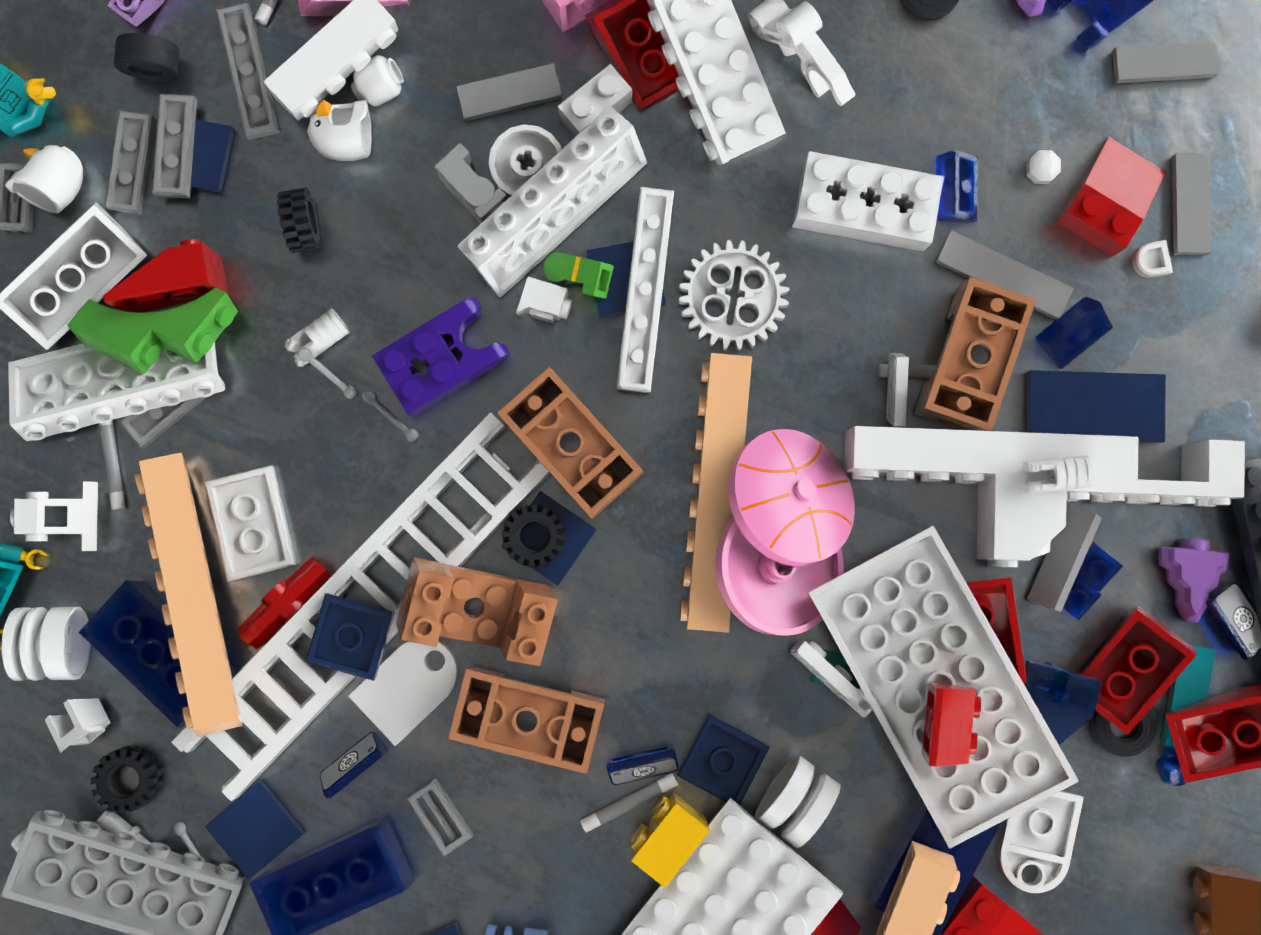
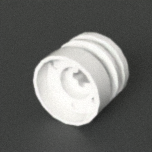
[2,607,91,681]

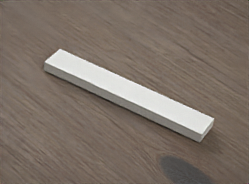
[616,187,674,393]

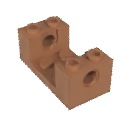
[914,277,1036,431]
[497,366,643,520]
[396,557,558,667]
[448,665,605,774]

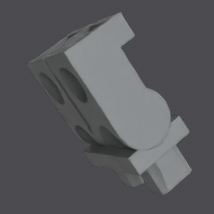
[435,143,507,225]

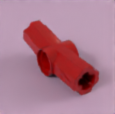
[237,556,333,650]

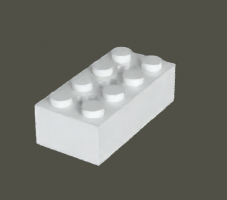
[792,151,944,252]

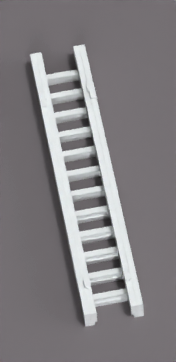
[172,412,551,801]

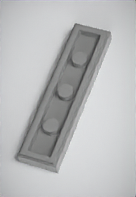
[216,2,281,140]
[935,230,1074,321]

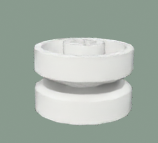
[488,124,562,199]
[755,754,841,848]

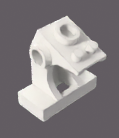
[10,481,98,552]

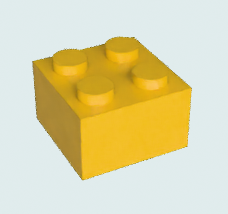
[630,792,710,888]

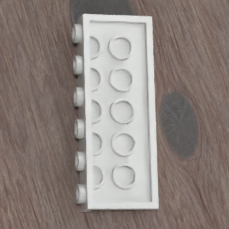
[647,0,786,165]
[458,106,647,298]
[8,342,225,441]

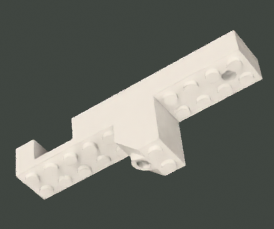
[843,426,1245,567]

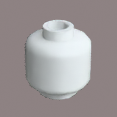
[351,55,404,106]

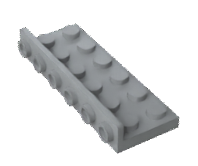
[1,810,244,935]

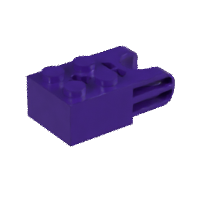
[372,298,510,419]

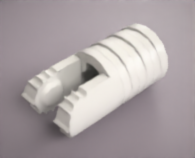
[285,308,350,367]
[1023,456,1094,493]

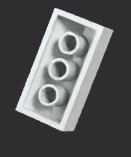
[263,0,398,121]
[0,202,147,350]

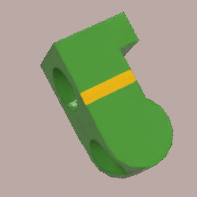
[543,252,614,299]

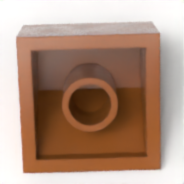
[1193,866,1261,935]

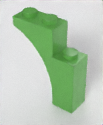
[67,287,238,374]

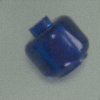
[1155,748,1186,786]

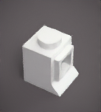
[516,277,572,324]
[45,698,111,753]

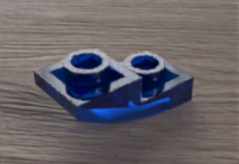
[1063,542,1123,620]

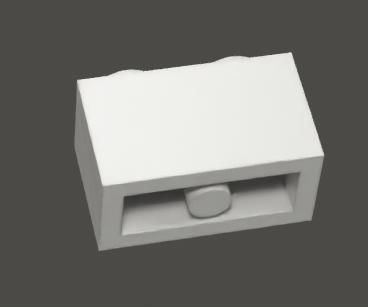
[558,64,632,137]

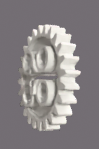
[679,240,789,351]

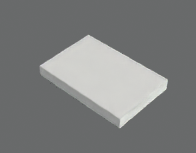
[204,466,297,582]

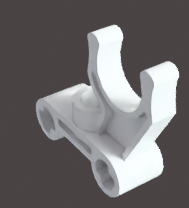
[746,0,855,106]

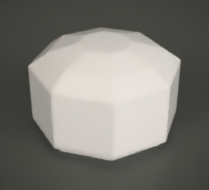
[1026,150,1061,185]

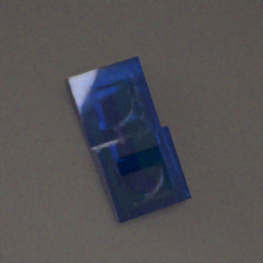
[1024,660,1103,715]

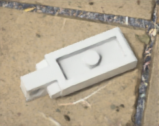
[790,641,872,717]

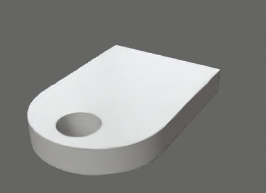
[348,641,458,746]
[997,791,1084,893]

